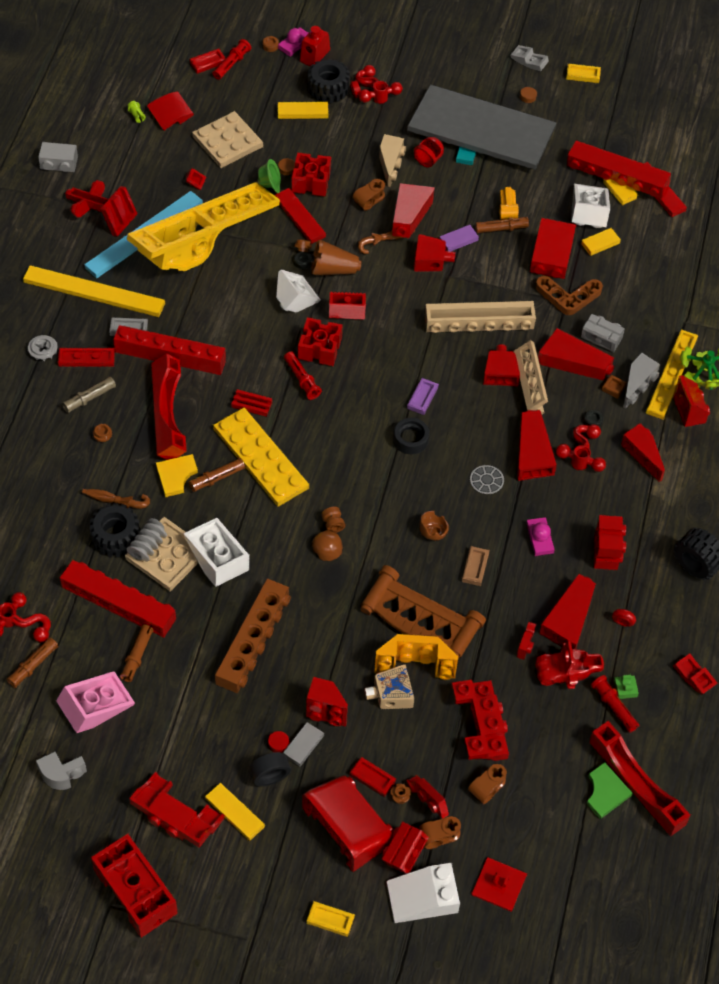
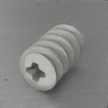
[127,518,167,562]

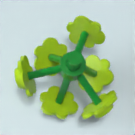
[680,347,719,390]

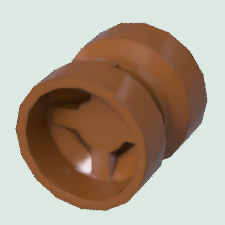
[321,507,345,533]

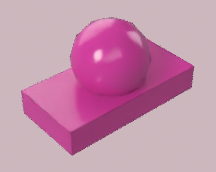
[278,28,308,57]
[526,517,554,556]

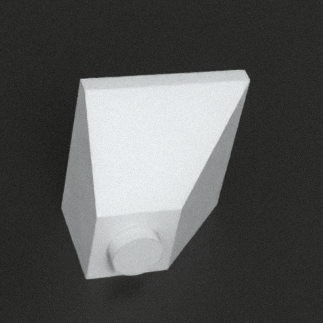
[276,270,320,312]

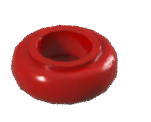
[612,609,636,627]

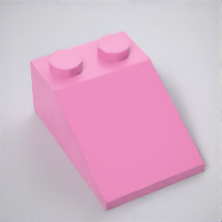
[57,672,135,733]

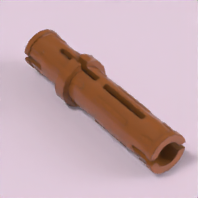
[475,217,529,234]
[189,458,245,492]
[120,625,153,682]
[7,637,58,688]

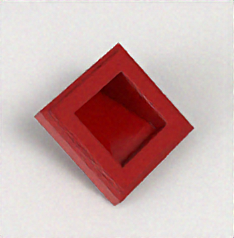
[186,168,206,190]

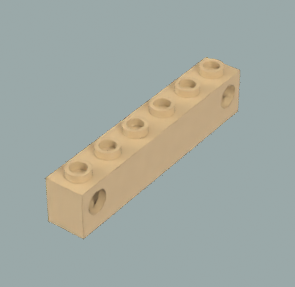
[425,301,536,333]

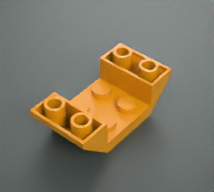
[374,634,458,680]

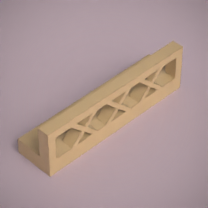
[514,340,548,414]

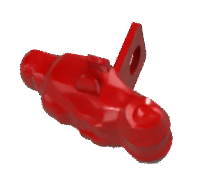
[535,641,604,689]

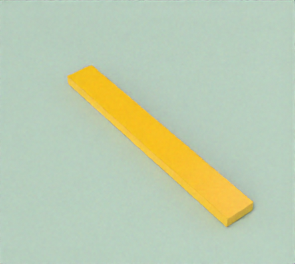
[23,266,165,317]

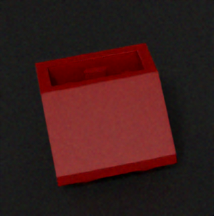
[306,677,348,727]

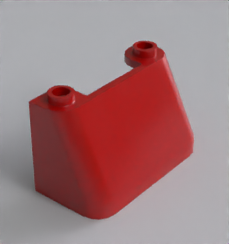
[302,775,394,872]

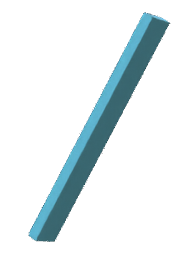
[85,191,203,278]

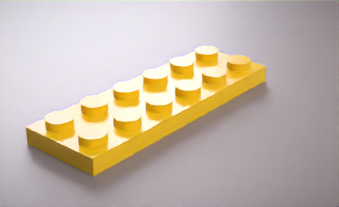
[213,408,309,507]

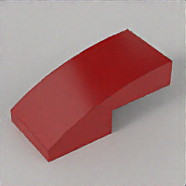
[673,654,717,695]

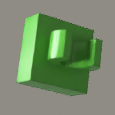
[614,675,639,699]

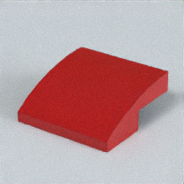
[147,91,194,131]

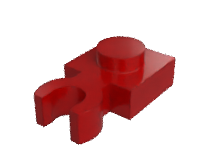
[517,622,536,660]

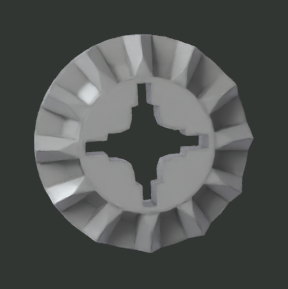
[28,335,58,361]

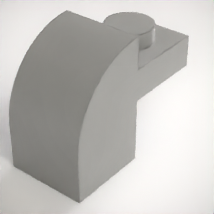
[36,752,87,790]

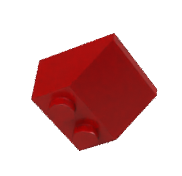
[673,375,710,427]

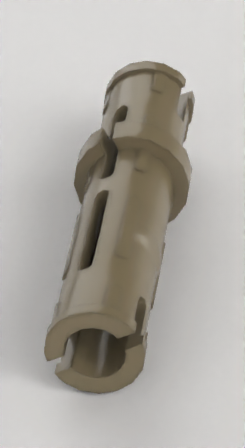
[62,377,116,413]

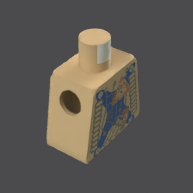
[364,665,414,709]

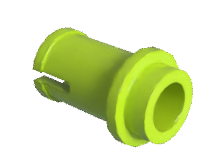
[127,101,146,123]

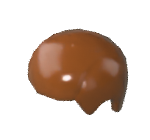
[419,511,449,541]
[312,530,343,561]

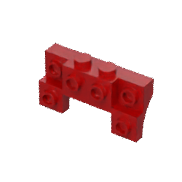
[452,680,509,761]
[129,772,225,848]

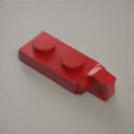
[406,775,449,819]

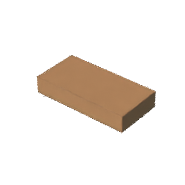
[462,546,490,586]

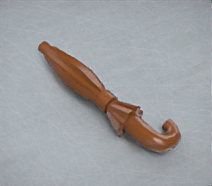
[358,230,415,254]
[82,489,150,509]

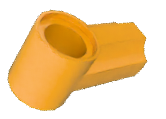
[500,187,519,220]

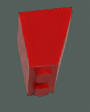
[530,218,576,279]

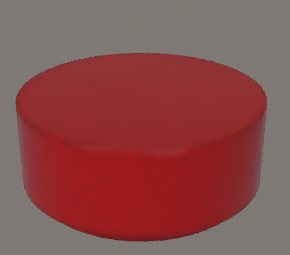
[350,80,361,98]
[268,731,289,753]

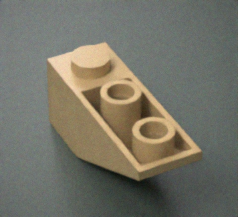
[379,134,406,187]

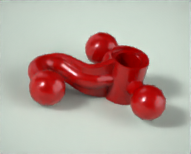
[355,65,403,104]
[556,424,606,472]
[0,592,51,643]

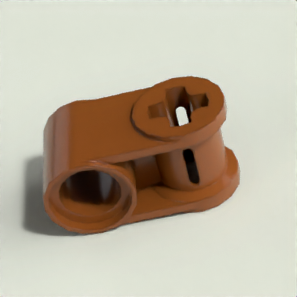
[352,179,385,210]
[468,764,507,804]
[419,816,461,849]

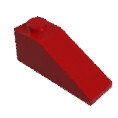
[621,423,665,482]

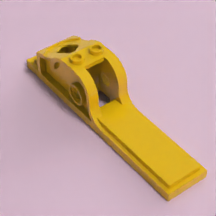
[127,182,280,271]

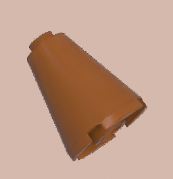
[311,240,361,275]

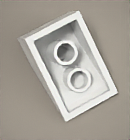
[571,184,610,228]
[184,518,249,587]
[386,863,460,923]

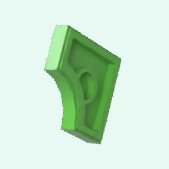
[587,763,633,819]

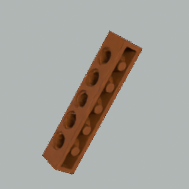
[215,579,291,694]

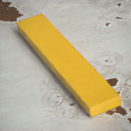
[646,329,698,420]

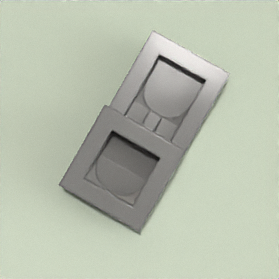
[511,45,549,71]

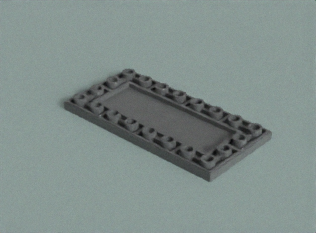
[407,85,557,170]

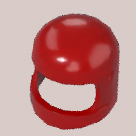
[414,137,444,168]

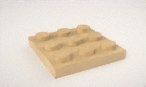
[192,111,263,168]
[125,517,199,592]

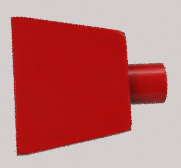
[300,26,330,66]
[414,234,456,272]
[483,344,520,386]

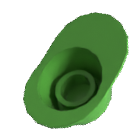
[258,159,281,193]

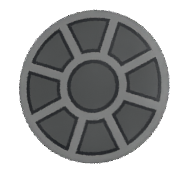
[470,465,504,494]

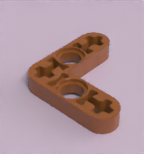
[536,276,603,315]

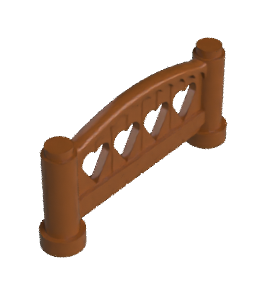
[360,565,486,659]

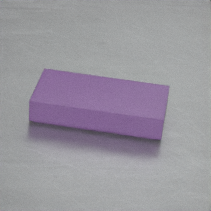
[439,225,479,251]
[407,378,439,415]

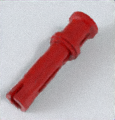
[212,39,251,80]
[284,352,322,400]
[591,675,640,733]

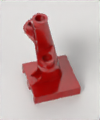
[66,180,137,237]

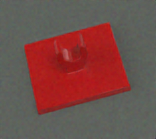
[472,857,527,912]

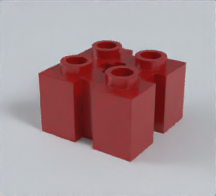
[292,153,331,196]
[298,317,343,366]
[594,515,626,570]

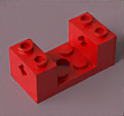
[91,834,178,938]

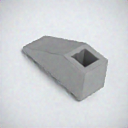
[623,353,660,409]

